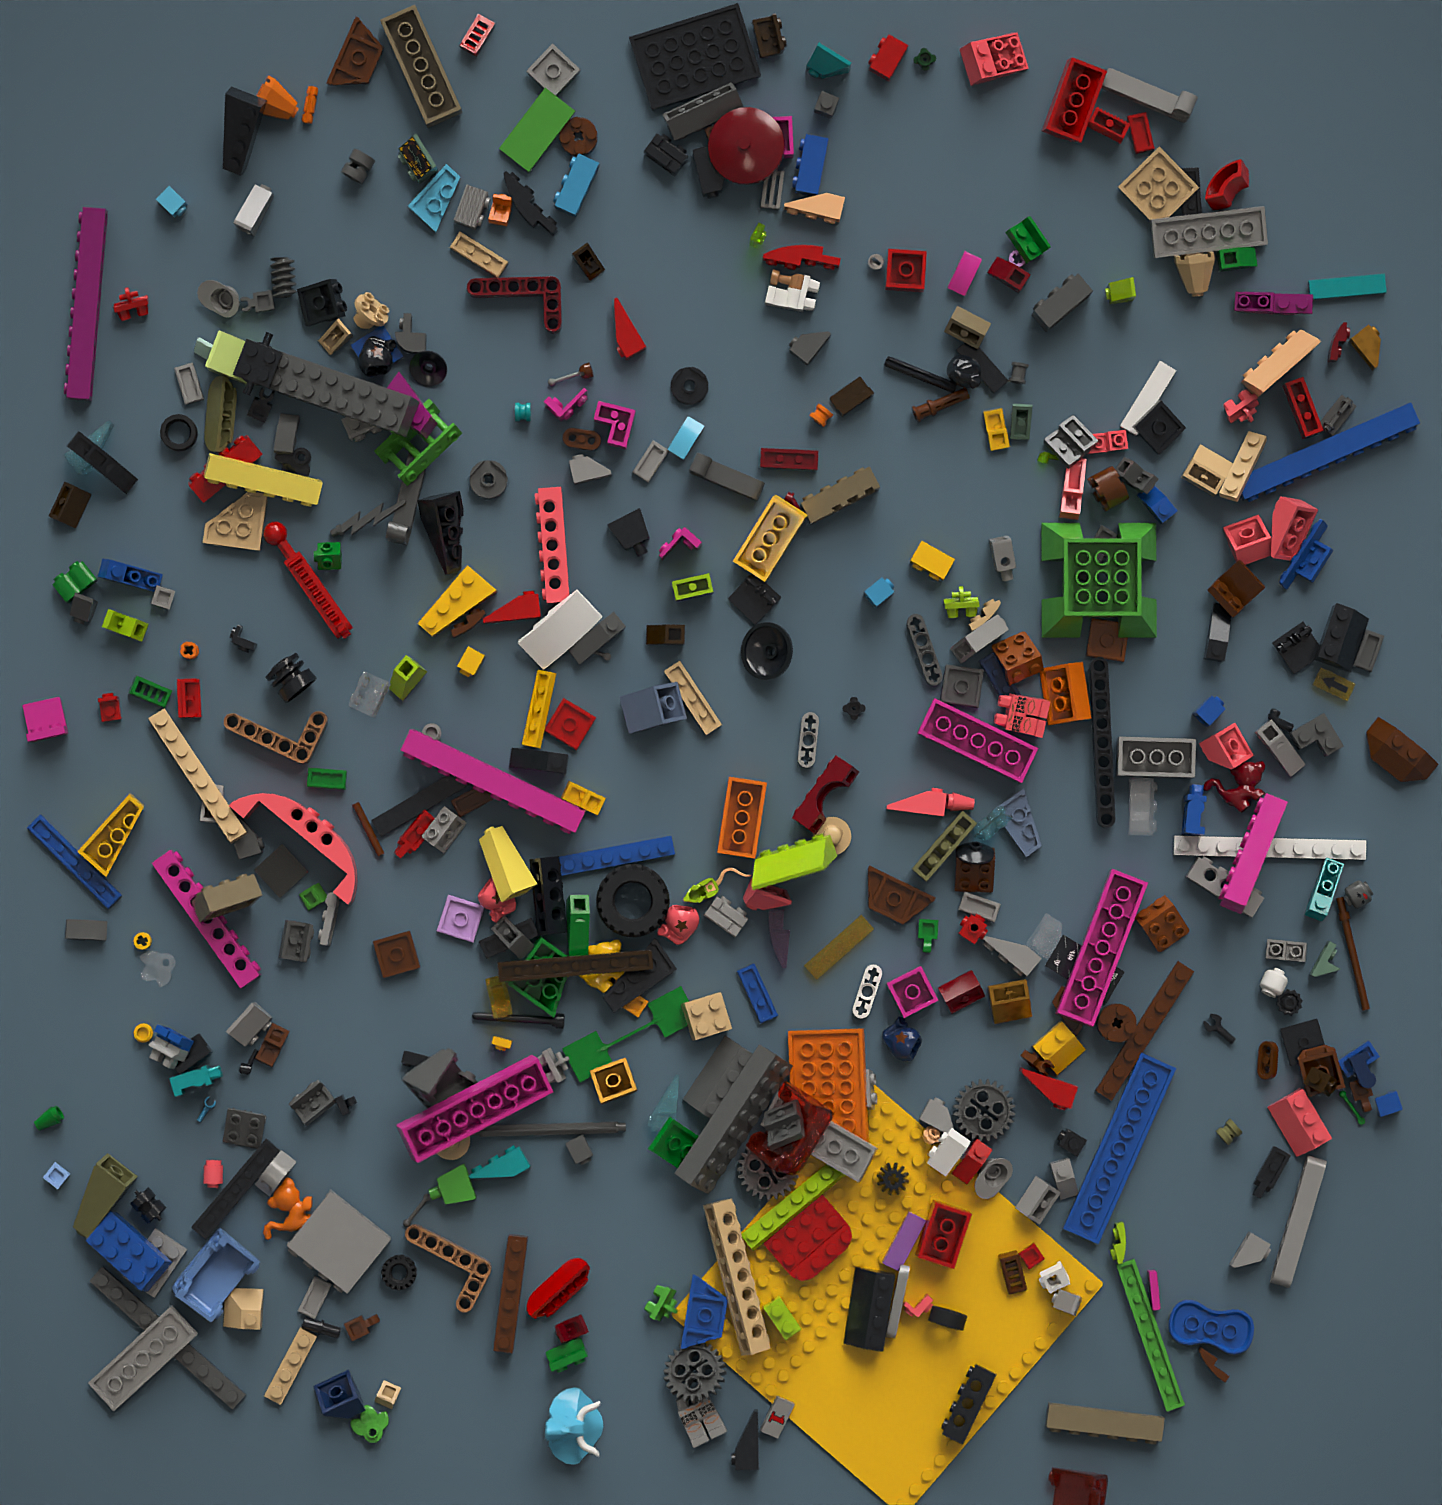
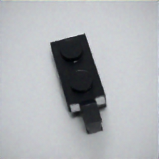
[1252,1145,1291,1199]

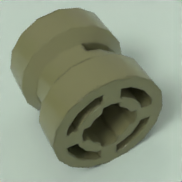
[1216,1119,1243,1146]

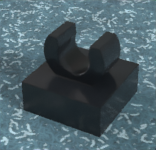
[335,1095,357,1116]

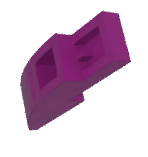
[1234,292,1314,315]

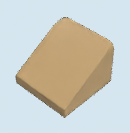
[375,1380,401,1409]

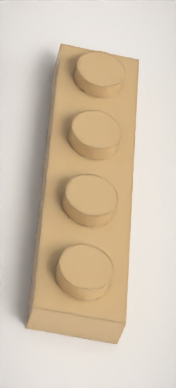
[1219,431,1267,502]
[664,661,722,735]
[264,1327,317,1405]

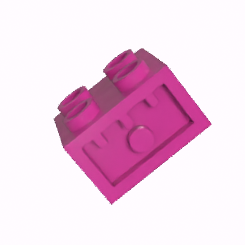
[544,388,588,421]
[659,527,702,560]
[23,697,68,742]

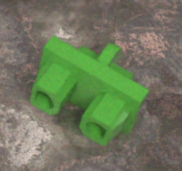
[644,1285,679,1321]

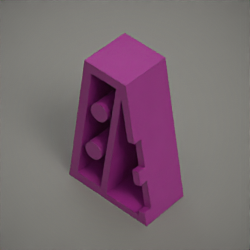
[387,372,438,439]

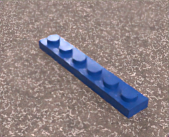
[559,836,675,876]

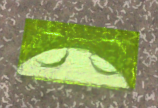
[749,223,767,248]

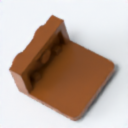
[992,632,1044,685]
[1135,895,1189,952]

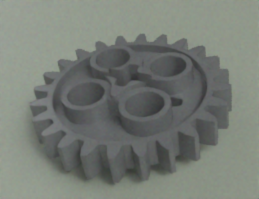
[953,1079,1015,1141]
[737,1138,800,1201]
[663,1342,726,1404]

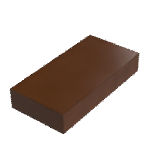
[451,789,494,817]

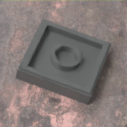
[941,665,984,708]

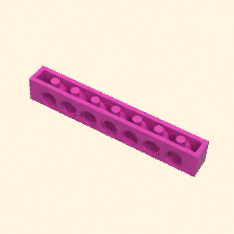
[152,850,261,989]

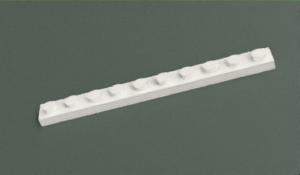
[1173,836,1366,860]

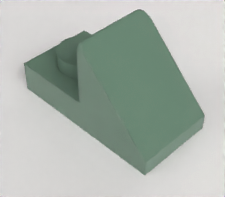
[1010,404,1032,440]
[1309,941,1341,977]

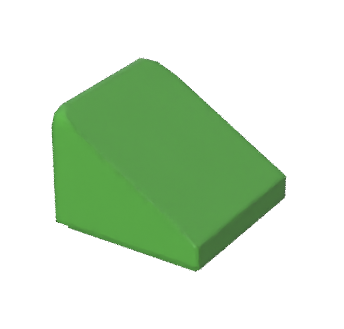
[299,883,327,911]

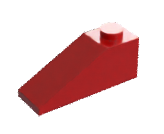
[614,297,646,360]
[483,591,541,624]

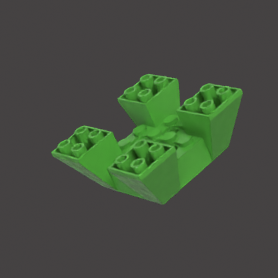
[1041,523,1157,638]

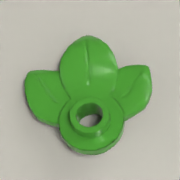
[351,1405,389,1443]

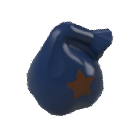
[882,1016,922,1062]

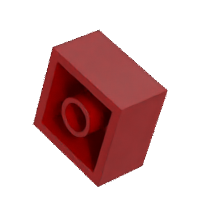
[885,249,927,292]

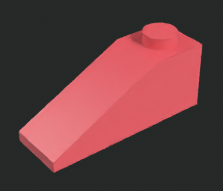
[886,788,947,817]

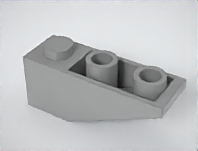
[1254,719,1306,777]
[983,936,1042,976]

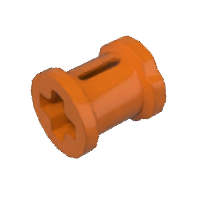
[180,642,199,659]

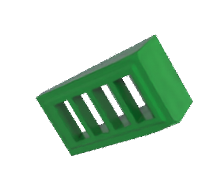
[128,676,172,708]

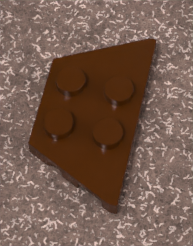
[326,16,384,86]
[868,865,936,924]

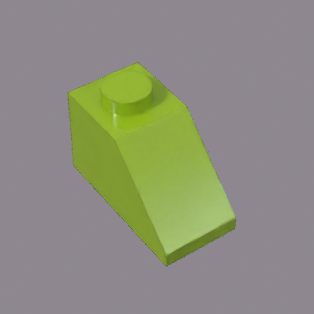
[1105,277,1136,304]

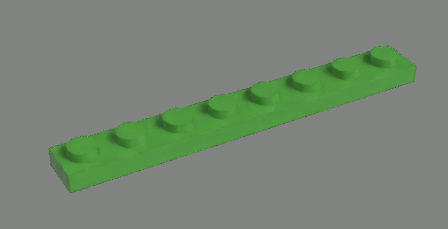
[1116,1258,1185,1411]

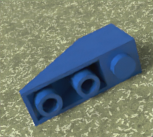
[98,558,163,592]

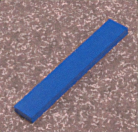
[27,814,122,909]

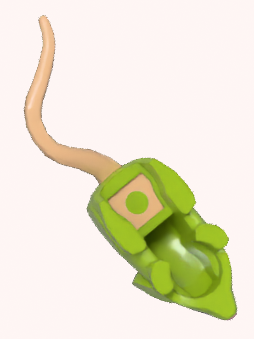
[683,868,751,903]

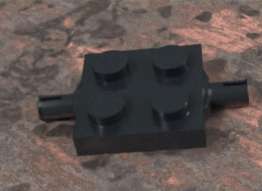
[233,332,283,396]

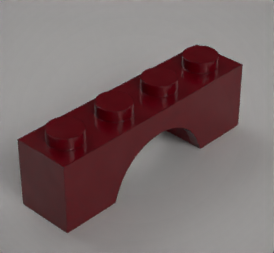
[792,755,859,835]

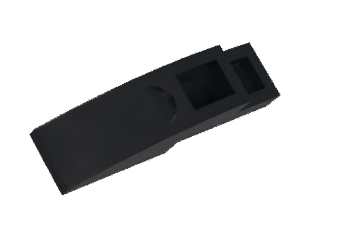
[504,171,558,236]
[67,431,138,494]

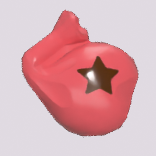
[478,877,516,923]
[657,905,699,945]

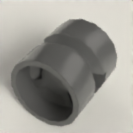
[341,148,375,184]

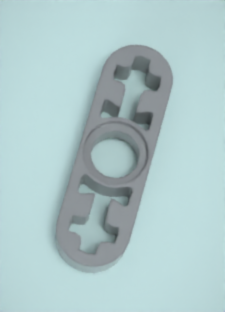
[798,712,819,768]

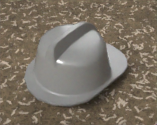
[197,280,240,317]
[974,1158,1013,1199]

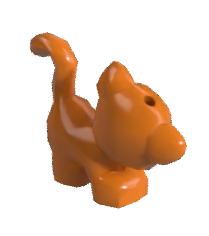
[263,1177,313,1240]

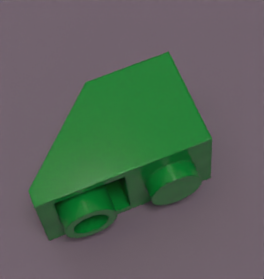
[1217,247,1258,272]

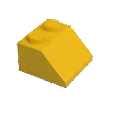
[1032,1021,1086,1075]

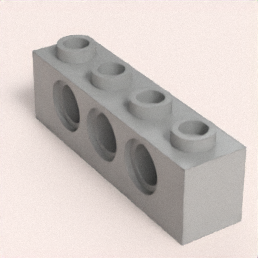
[1185,856,1264,918]

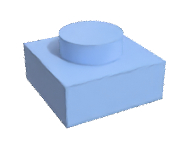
[43,1162,70,1189]

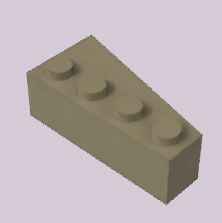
[800,466,880,525]

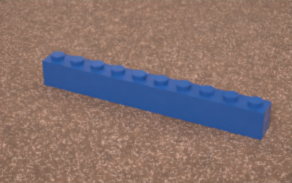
[1241,402,1420,502]

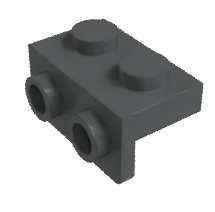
[279,920,314,962]
[289,1080,336,1126]

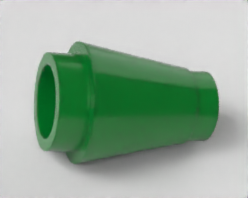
[34,1106,64,1131]

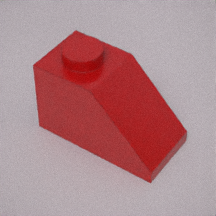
[951,1139,993,1185]

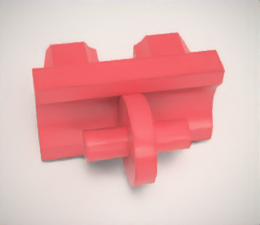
[1223,389,1259,423]

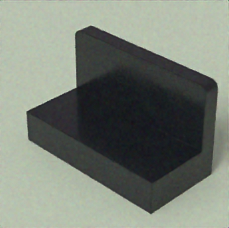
[175,1034,213,1075]

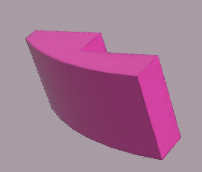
[947,251,982,296]

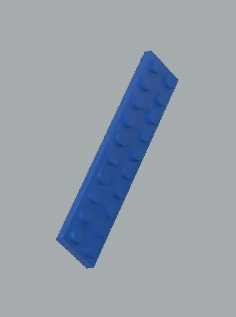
[1063,1053,1176,1244]

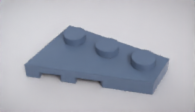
[992,788,1042,857]

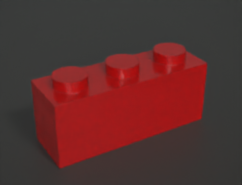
[1283,377,1323,439]

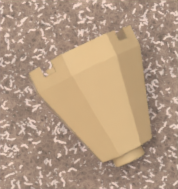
[1174,251,1215,297]

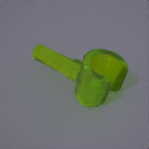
[1038,452,1059,464]

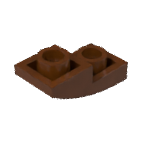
[451,608,486,638]

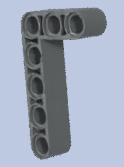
[386,453,426,546]

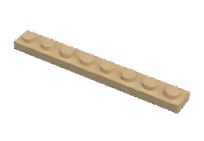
[148,708,247,844]

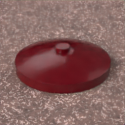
[708,107,785,185]

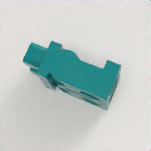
[169,1065,223,1097]

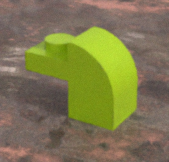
[102,609,149,642]

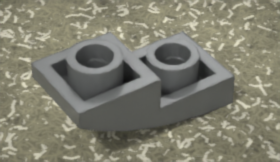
[274,414,300,455]
[65,919,107,941]

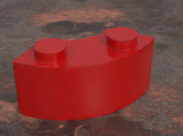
[1205,159,1249,211]

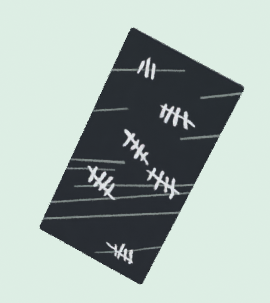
[1045,935,1124,1003]

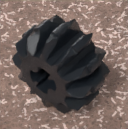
[877,1162,909,1195]

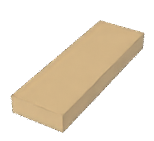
[450,232,509,278]

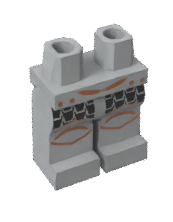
[676,1396,727,1448]

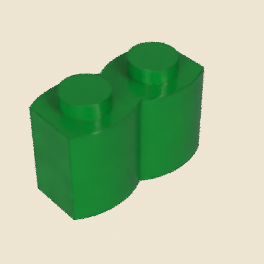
[52,561,98,604]

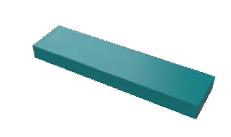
[1308,274,1387,300]

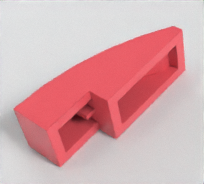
[1059,458,1087,520]

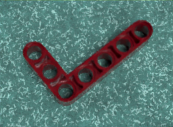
[467,276,562,334]

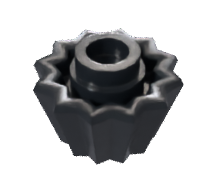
[1276,989,1303,1016]

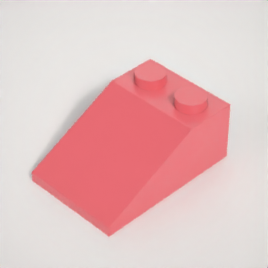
[1271,496,1318,561]

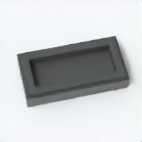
[1353,629,1384,672]

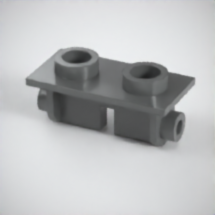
[1320,395,1357,436]

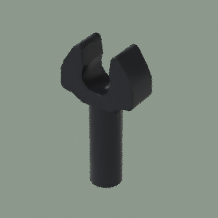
[1203,1014,1236,1044]

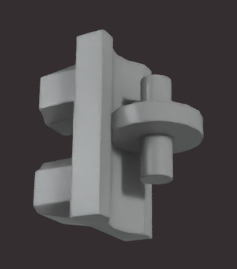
[537,1047,570,1083]

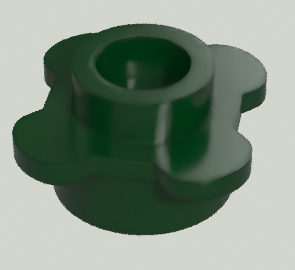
[913,48,936,71]

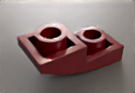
[1328,322,1350,362]

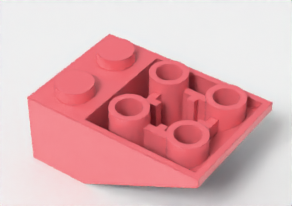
[959,33,1029,85]

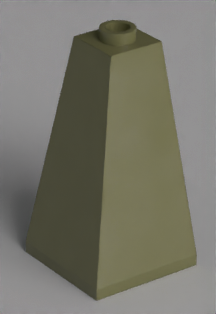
[73,1153,138,1238]

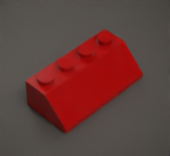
[1042,57,1107,143]

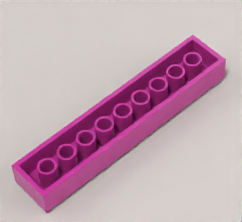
[401,729,586,834]

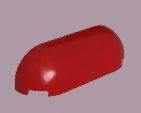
[527,1258,590,1319]

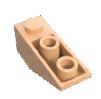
[784,193,845,224]

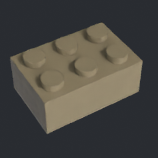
[191,874,262,923]

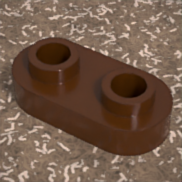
[563,428,601,451]
[1257,1041,1279,1080]

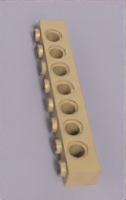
[703,1198,771,1356]

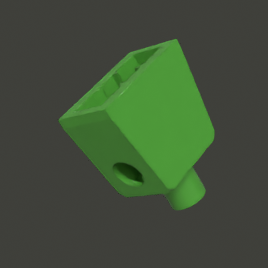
[428,1163,477,1204]

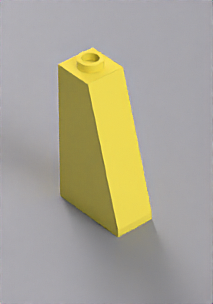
[479,826,537,902]

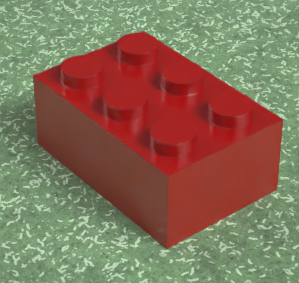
[915,1200,972,1269]

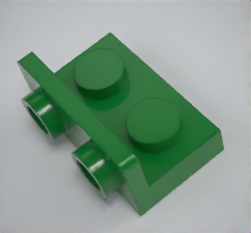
[1005,216,1051,264]

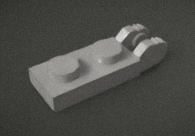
[318,892,340,946]

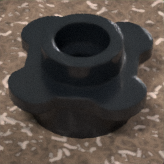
[843,697,866,720]

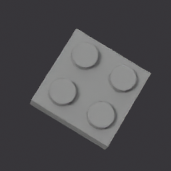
[526,43,580,96]

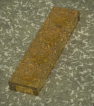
[804,915,874,980]

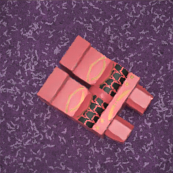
[994,693,1050,738]

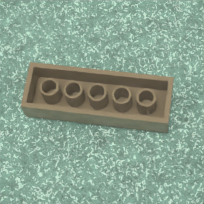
[380,5,462,128]

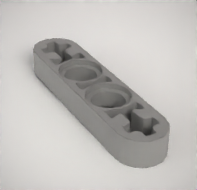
[886,1264,910,1339]

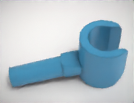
[197,1097,216,1122]

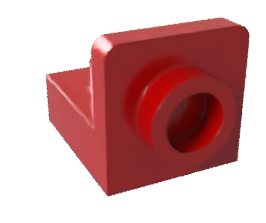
[97,693,122,722]

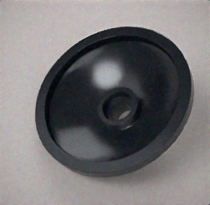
[741,622,793,680]

